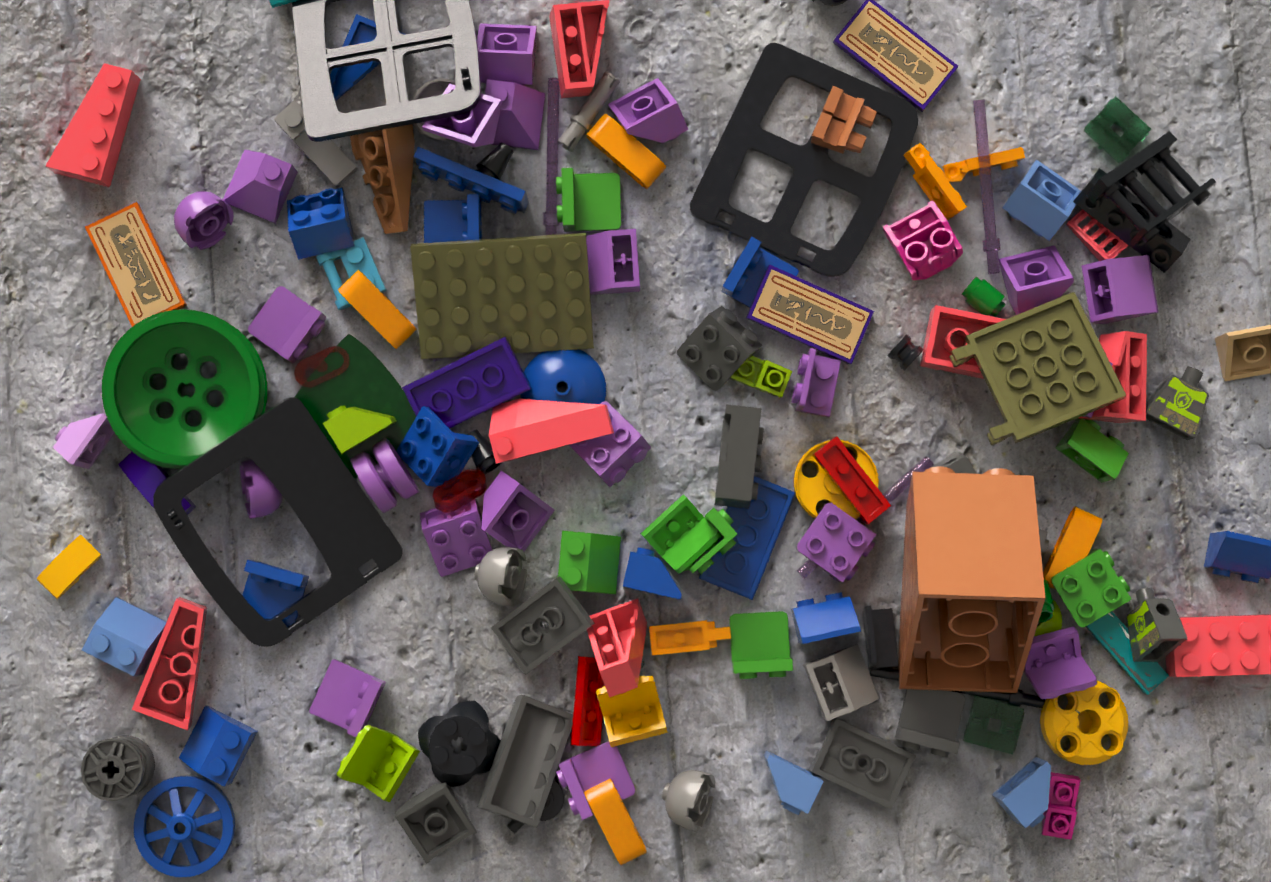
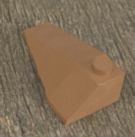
[350,124,415,234]

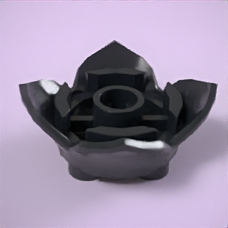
[418,700,501,787]

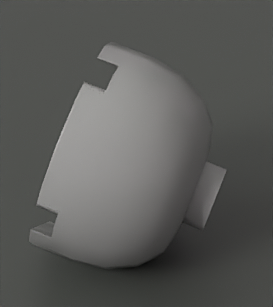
[474,547,527,607]
[662,770,715,832]

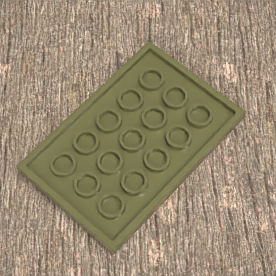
[410,233,594,359]

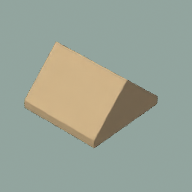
[1215,325,1271,381]

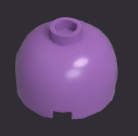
[174,191,234,250]
[240,460,282,519]

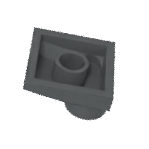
[395,782,477,864]

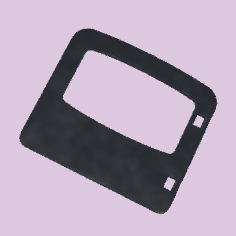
[153,397,402,647]

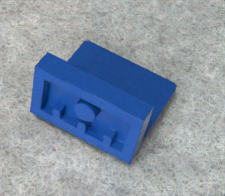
[424,194,482,243]
[721,237,799,308]
[396,406,479,489]
[243,560,309,627]

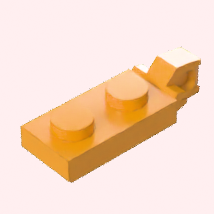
[904,143,967,220]
[942,147,1025,183]
[649,620,731,656]

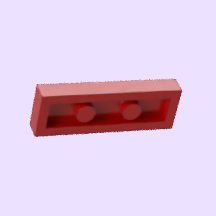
[813,436,891,524]
[571,656,605,746]

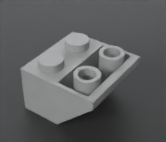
[803,644,879,721]

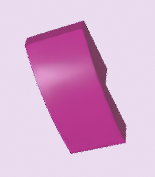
[1042,772,1081,840]

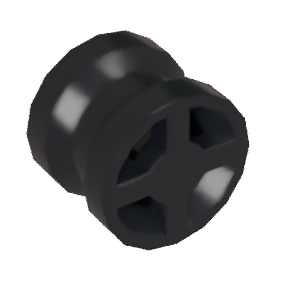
[887,334,924,371]

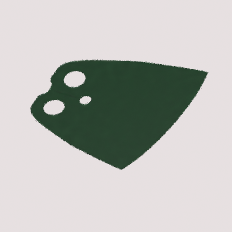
[295,334,416,479]

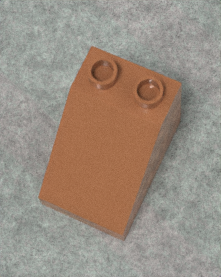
[898,466,1045,693]

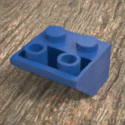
[287,187,354,260]

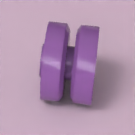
[350,438,419,513]

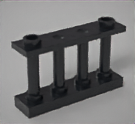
[1086,131,1216,247]

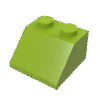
[323,405,397,454]

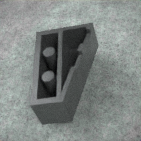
[714,404,764,509]

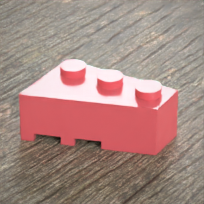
[549,0,610,99]
[1078,331,1147,423]
[587,598,647,698]

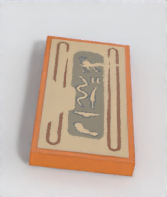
[85,202,187,327]

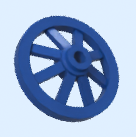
[133,776,235,877]

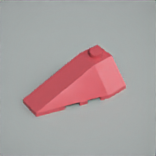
[489,398,614,464]

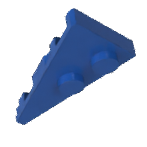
[330,14,405,102]

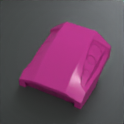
[883,200,963,280]

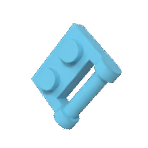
[316,237,387,310]

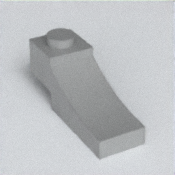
[274,100,358,188]

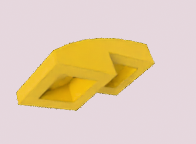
[36,534,101,600]

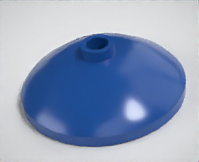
[520,349,606,404]

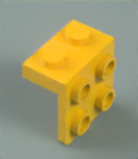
[596,676,668,747]

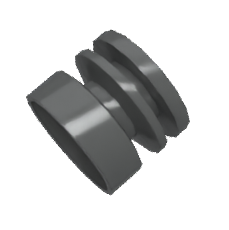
[81,735,155,801]

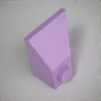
[53,413,115,469]

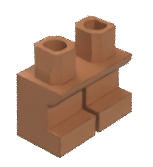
[811,86,877,154]

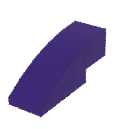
[118,452,196,515]

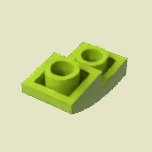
[729,356,792,398]

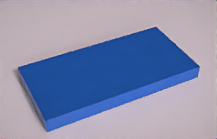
[699,476,795,600]

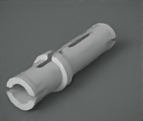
[557,71,620,152]

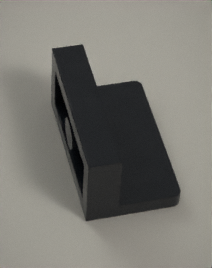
[862,606,899,670]

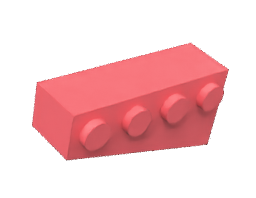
[46,63,141,187]
[132,597,207,730]

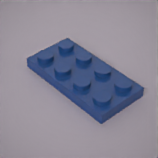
[414,147,529,214]

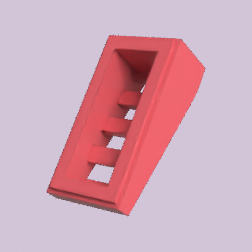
[1066,209,1129,261]

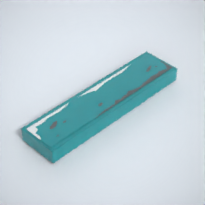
[1086,611,1169,695]

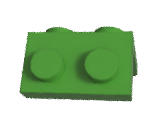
[556,168,621,232]
[640,495,721,574]
[689,508,737,574]
[1051,548,1132,627]
[729,611,793,679]

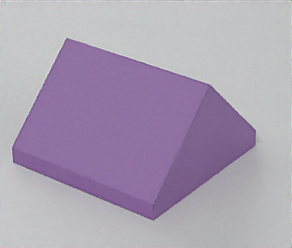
[422,83,502,147]

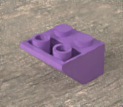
[586,229,640,295]
[1081,255,1159,325]

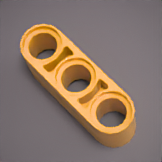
[586,114,666,189]
[338,270,417,349]
[1043,506,1102,590]
[584,778,647,865]

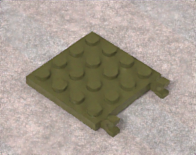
[949,292,1126,446]

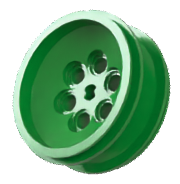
[102,309,268,469]

